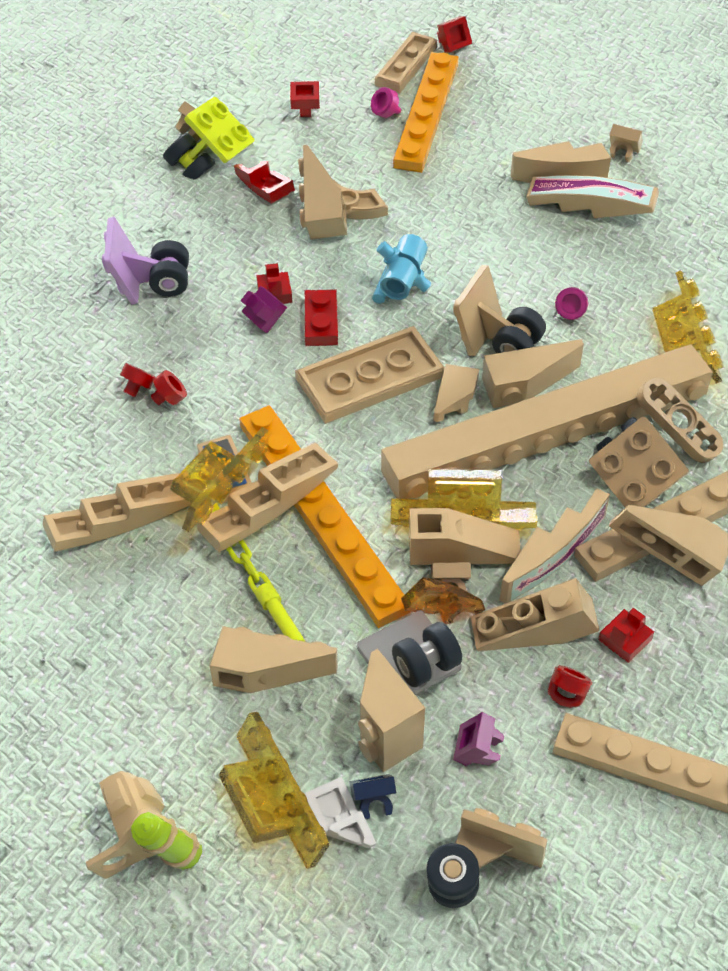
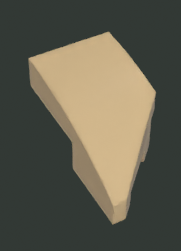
[433,364,479,422]

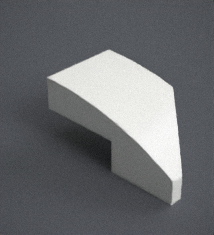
[303,777,376,848]

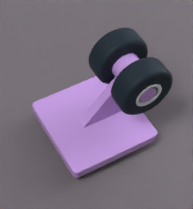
[102,217,189,305]

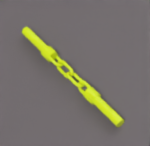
[188,474,306,642]

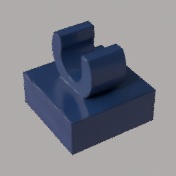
[349,774,397,819]

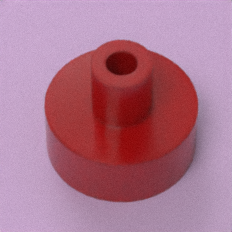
[120,362,156,397]
[151,370,187,405]

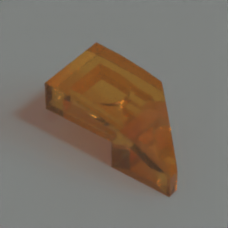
[401,577,486,625]

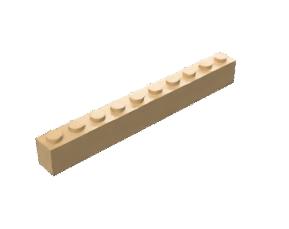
[381,344,713,502]

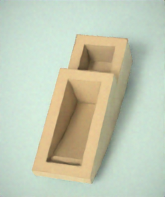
[510,141,611,183]

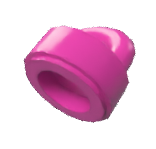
[370,87,401,118]
[555,287,589,320]

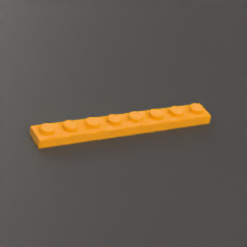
[239,405,411,628]

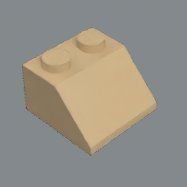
[358,648,425,772]

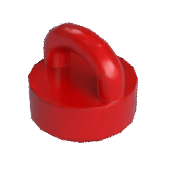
[548,665,592,708]

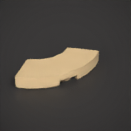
[333,180,388,219]

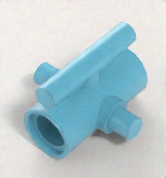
[372,234,431,304]

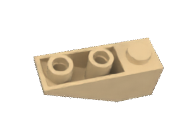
[298,145,347,239]
[409,508,521,565]
[471,578,600,651]
[210,626,338,693]

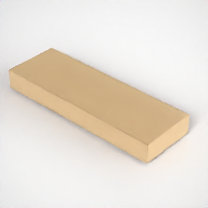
[375,32,437,94]

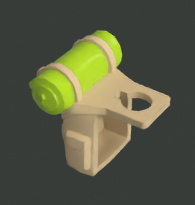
[86,771,202,879]

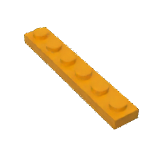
[393,52,459,173]

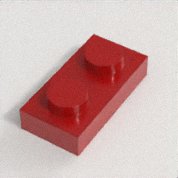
[304,289,338,346]

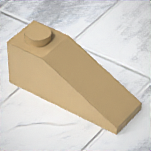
[482,339,584,408]
[609,505,728,586]

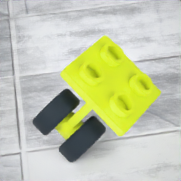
[163,97,255,180]

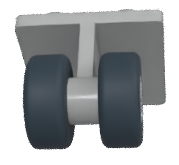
[357,610,462,695]

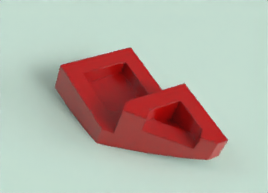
[234,161,295,204]

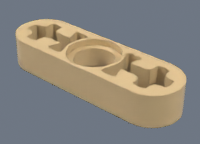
[637,377,723,463]

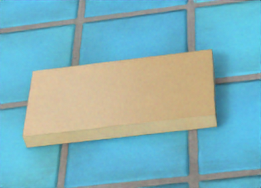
[295,326,445,424]

